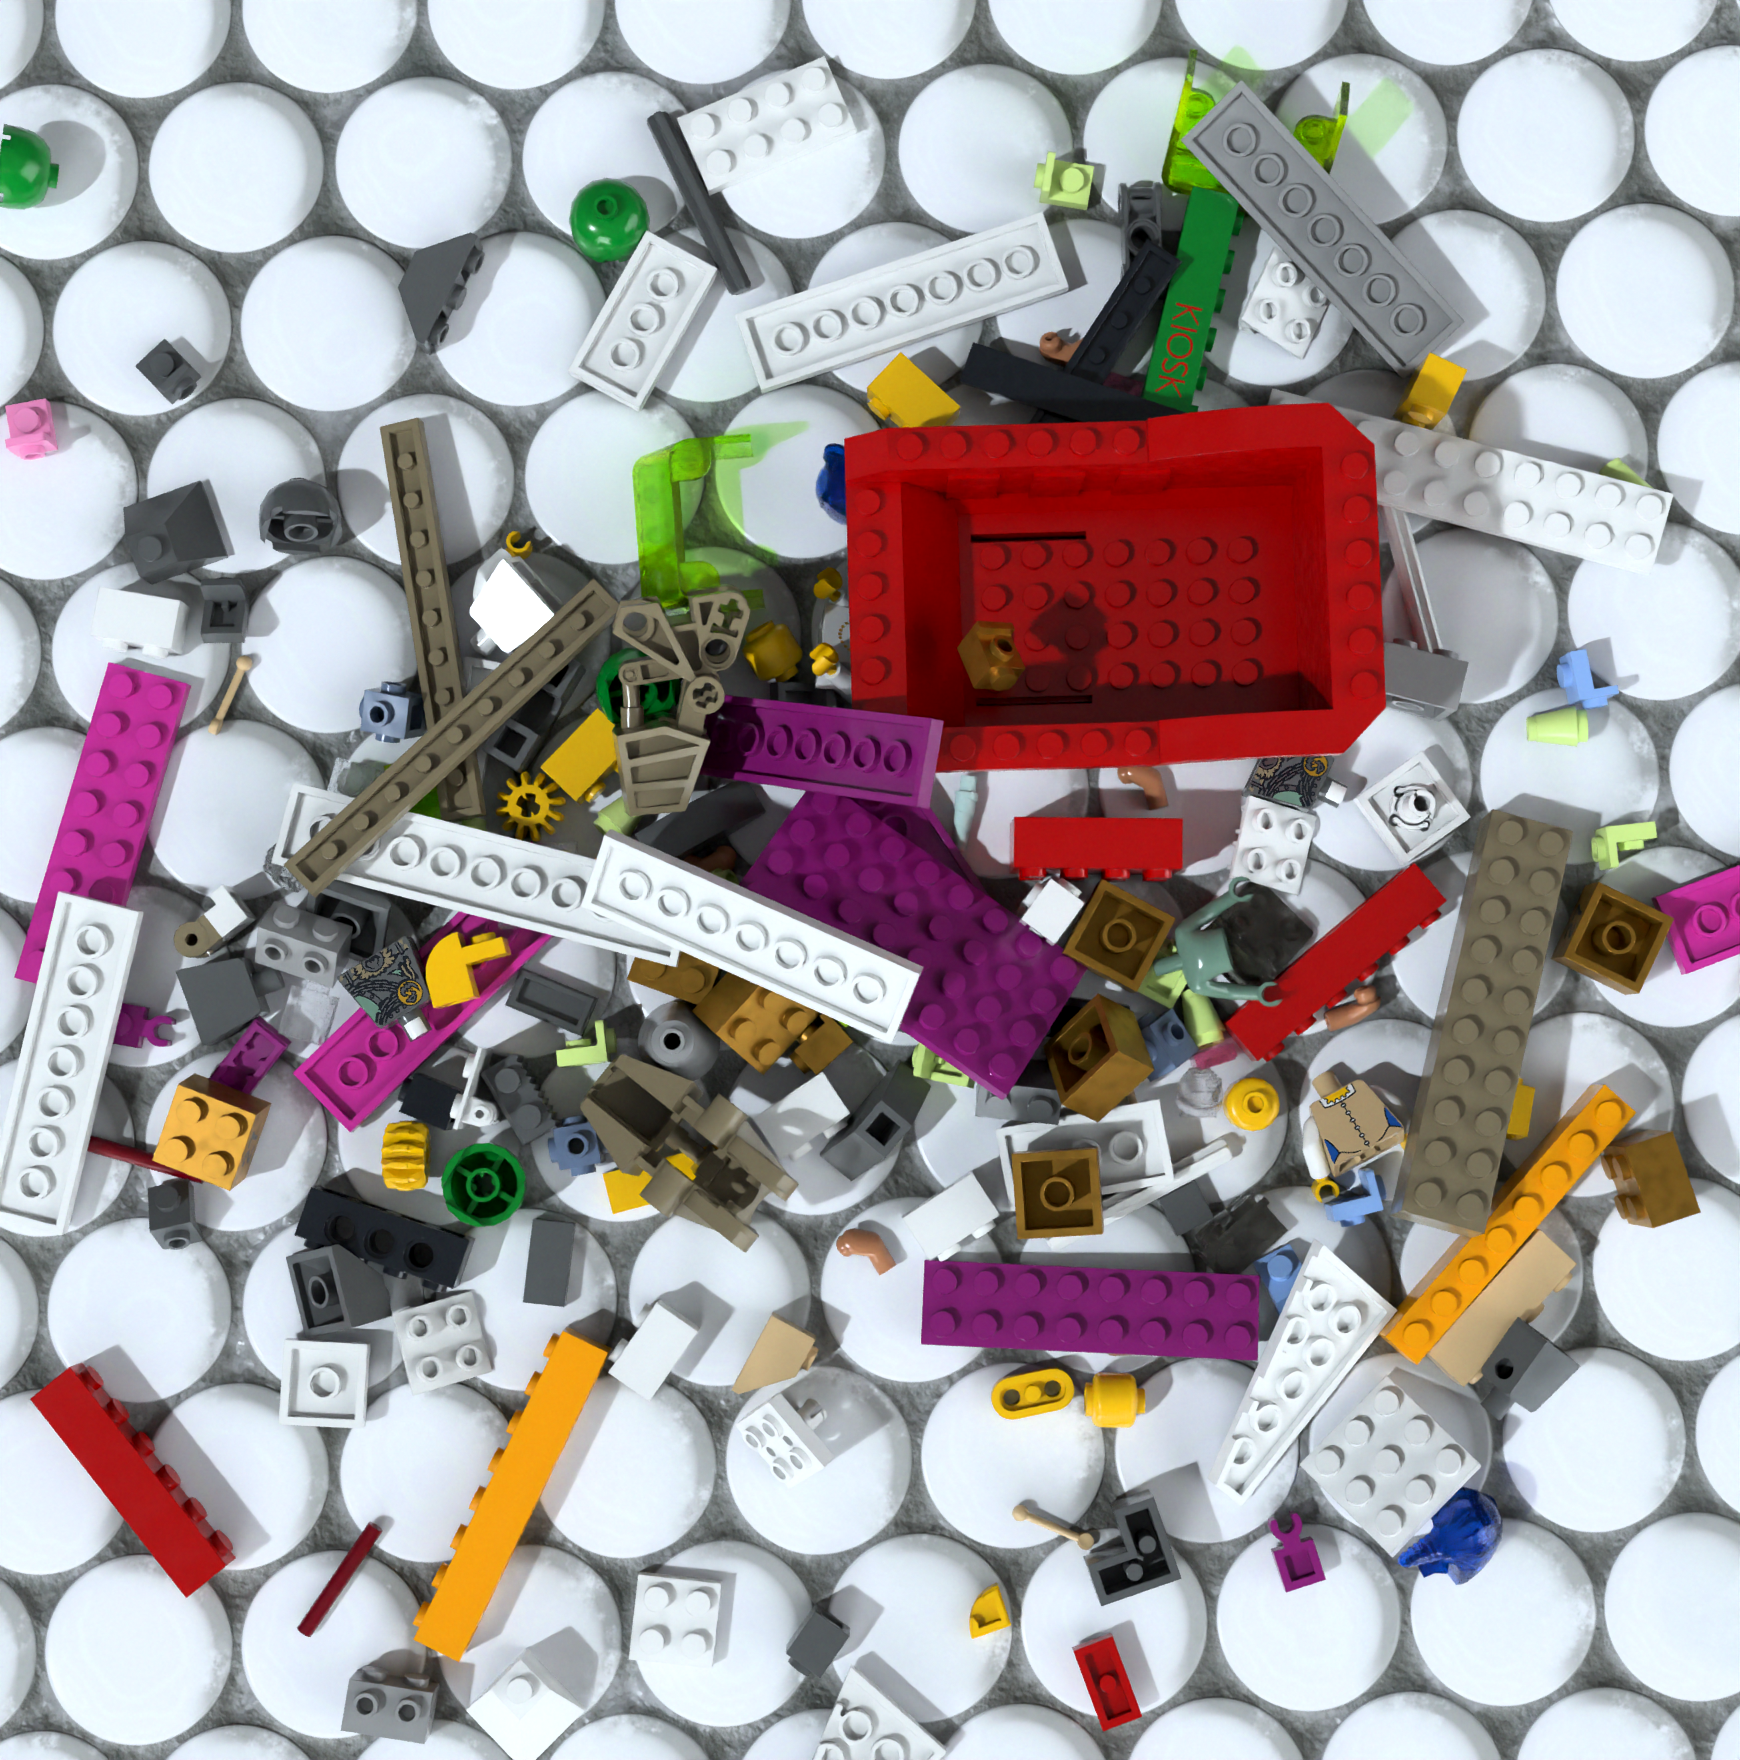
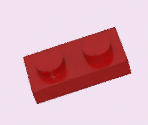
[1072,1633,1142,1731]

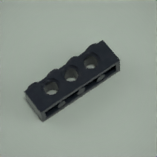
[295,1186,475,1293]

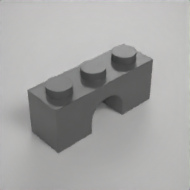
[482,659,586,774]

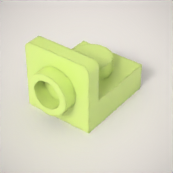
[1034,151,1094,210]
[1591,821,1657,870]
[1137,938,1187,1009]
[556,1020,617,1068]

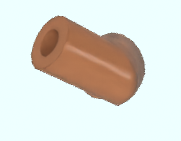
[1039,332,1083,367]
[1117,766,1169,811]
[682,845,737,873]
[1323,985,1381,1032]
[836,1228,897,1275]

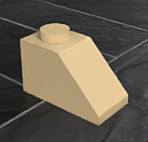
[732,1312,819,1394]

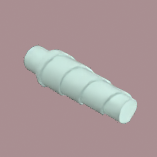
[952,775,978,852]

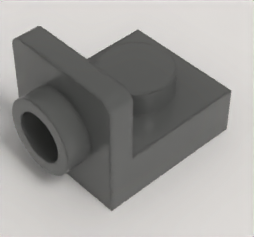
[135,338,201,404]

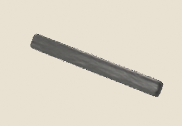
[647,111,751,295]

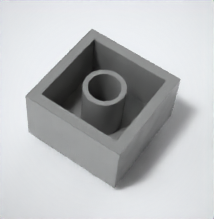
[1384,638,1469,722]

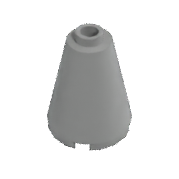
[638,1001,721,1081]

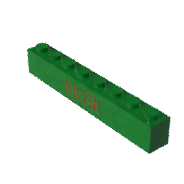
[1141,186,1244,413]

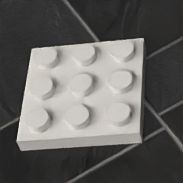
[1299,1375,1481,1558]

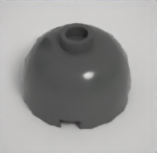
[259,478,342,555]

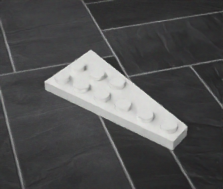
[1207,1239,1398,1506]
[812,1664,947,1760]

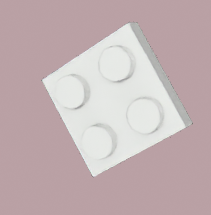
[279,1338,371,1429]
[629,1572,722,1669]

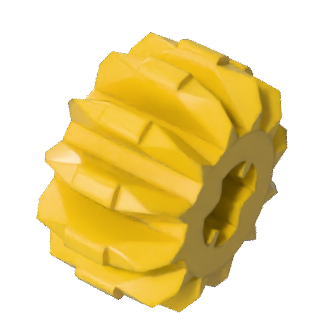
[495,772,566,842]
[381,1121,432,1191]

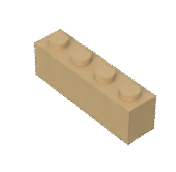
[1426,1228,1577,1387]

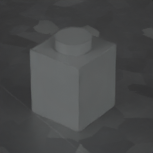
[786,1603,850,1678]

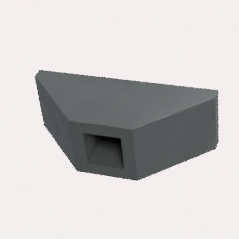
[398,232,485,355]
[819,1059,931,1181]

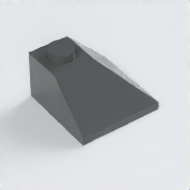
[123,481,228,585]
[306,880,391,962]
[286,1244,392,1338]

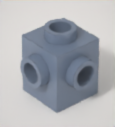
[359,681,426,743]
[1137,1009,1199,1082]
[548,1115,609,1176]

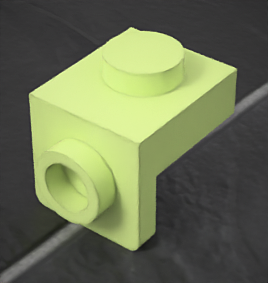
[912,1042,975,1089]

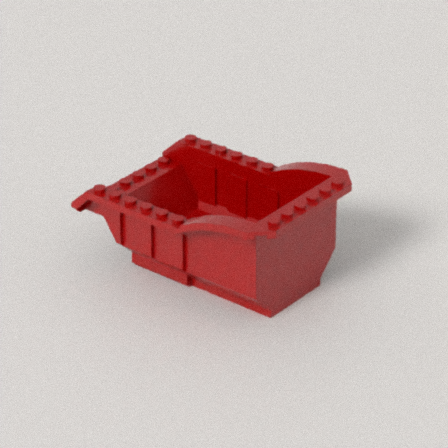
[844,403,1386,773]

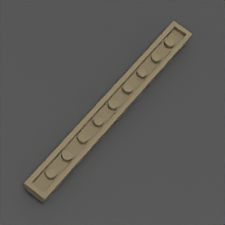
[380,418,487,823]
[284,578,619,898]

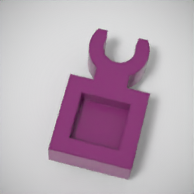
[113,1003,177,1048]
[1268,1510,1326,1593]

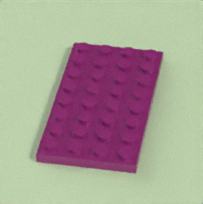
[739,791,1088,1100]

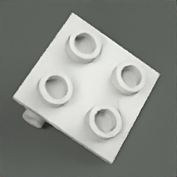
[1238,247,1329,360]
[1227,795,1316,896]
[450,1047,502,1130]
[392,1291,492,1396]

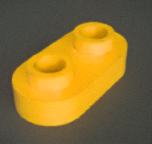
[991,1367,1074,1420]

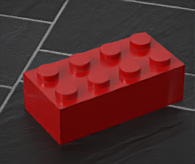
[1009,817,1183,882]

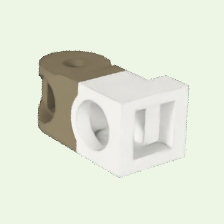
[174,885,257,959]

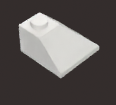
[466,1648,585,1760]

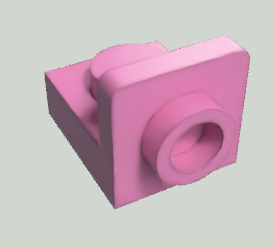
[5,399,58,460]

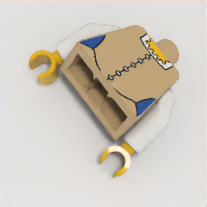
[1302,1071,1412,1203]

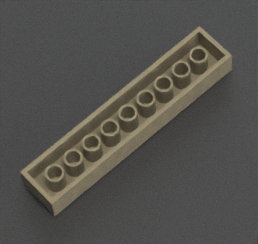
[1390,809,1573,1238]

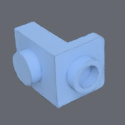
[1557,649,1619,710]
[1324,1168,1386,1227]
[1253,1244,1302,1316]

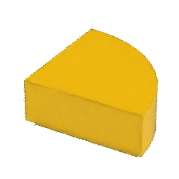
[969,1583,1011,1639]

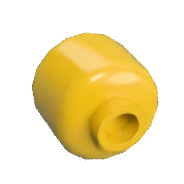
[742,620,803,682]
[1222,1077,1280,1131]
[1084,1372,1145,1428]

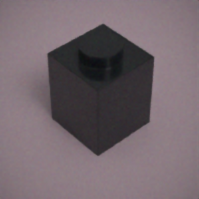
[398,1073,465,1131]

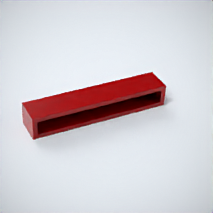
[1222,863,1447,1062]
[30,1362,236,1598]

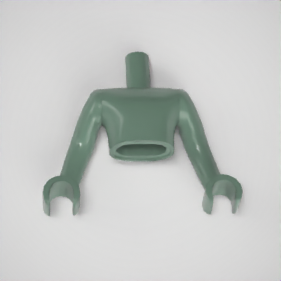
[1153,876,1283,1007]

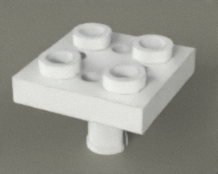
[1353,751,1471,866]
[735,1392,835,1489]

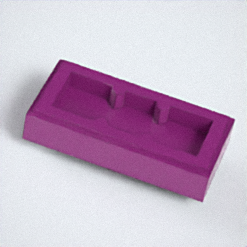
[209,1016,292,1095]

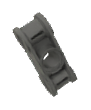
[1118,182,1165,300]

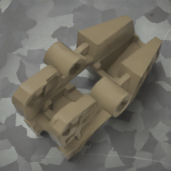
[612,584,750,816]
[580,1054,799,1253]

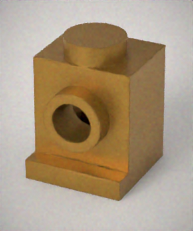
[957,621,1025,691]
[788,1014,853,1075]

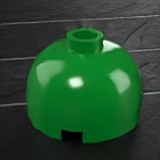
[0,124,59,210]
[569,178,650,263]
[596,648,681,724]
[441,1143,527,1227]

